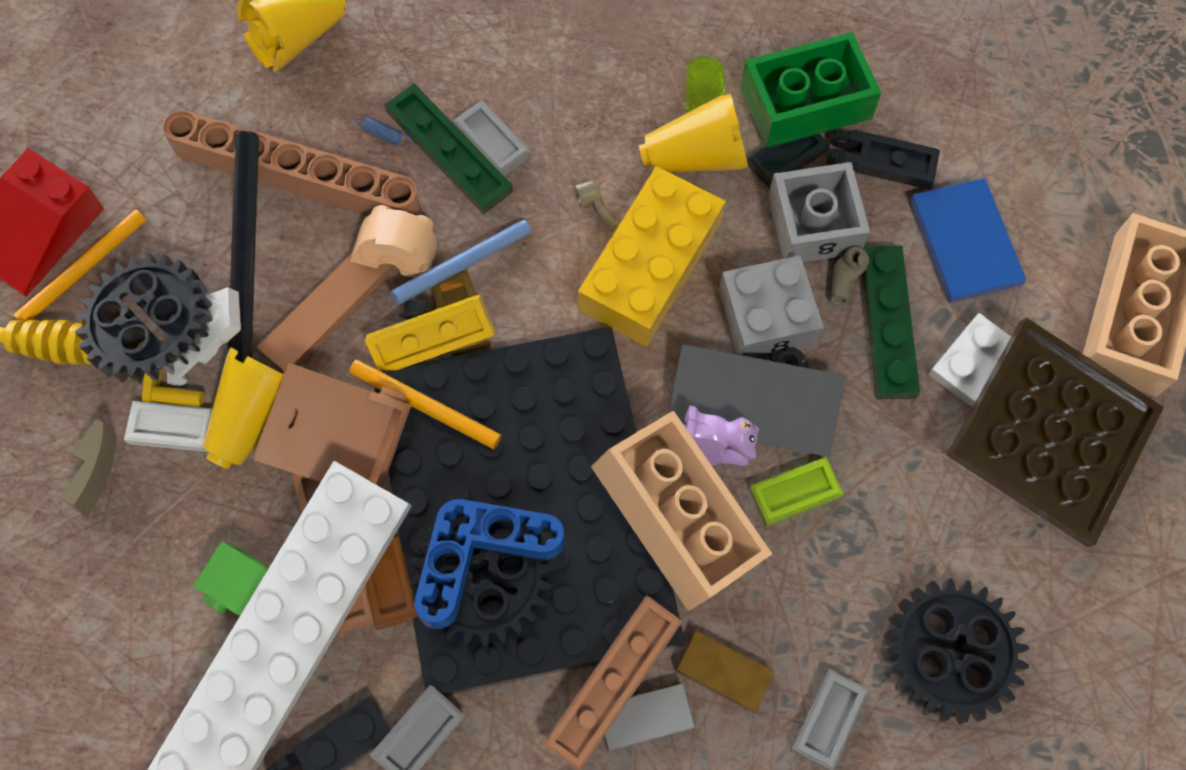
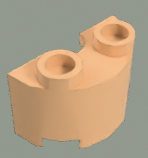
[350,205,437,278]

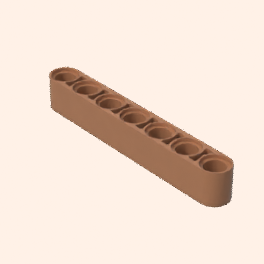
[162,110,421,216]

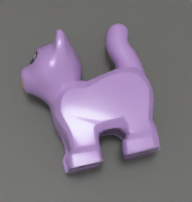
[683,405,759,467]

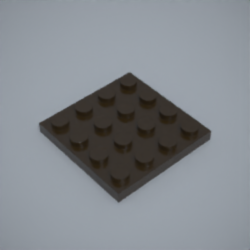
[946,317,1164,547]

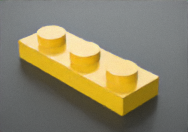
[364,294,495,371]

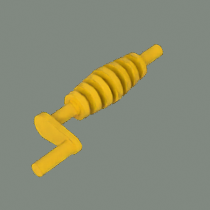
[0,320,205,408]

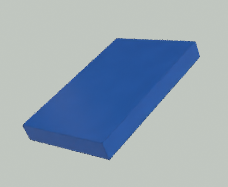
[910,178,1026,303]

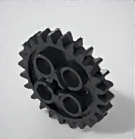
[75,253,213,384]
[409,513,553,649]
[883,578,1029,724]

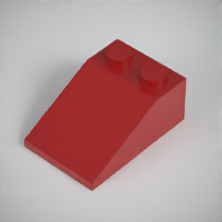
[0,148,104,297]

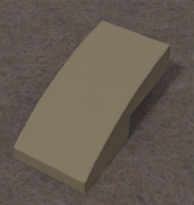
[59,418,116,517]

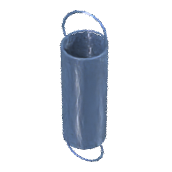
[353,116,411,147]

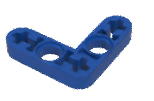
[415,499,565,629]

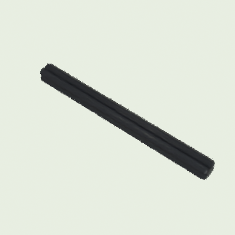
[227,131,259,363]

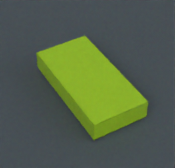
[748,457,844,527]

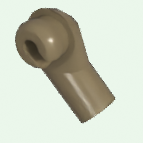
[830,246,869,305]

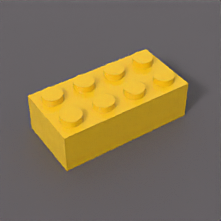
[578,166,726,347]

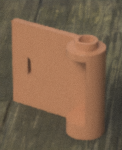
[253,362,412,488]

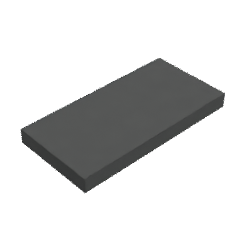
[669,344,846,457]

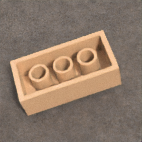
[1083,213,1186,397]
[591,410,772,611]

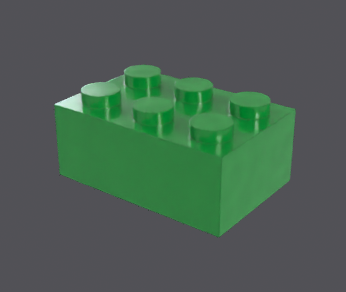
[741,32,881,148]

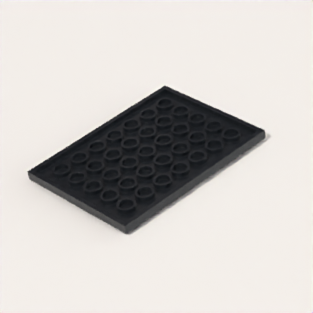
[375,326,686,696]

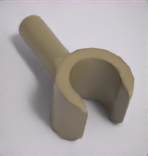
[575,181,618,231]

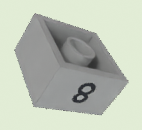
[768,162,870,262]
[718,255,824,359]

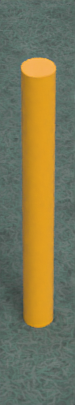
[13,209,147,322]
[349,359,501,450]

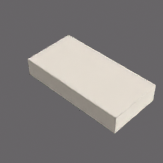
[124,401,212,452]

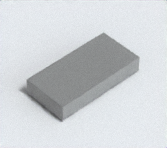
[452,100,530,176]
[791,669,869,770]
[604,684,695,752]
[370,685,465,770]

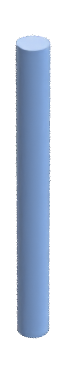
[390,220,531,305]

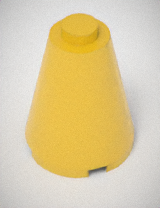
[236,0,346,72]
[639,93,748,173]
[202,348,283,469]

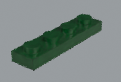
[385,83,513,215]
[862,246,920,400]

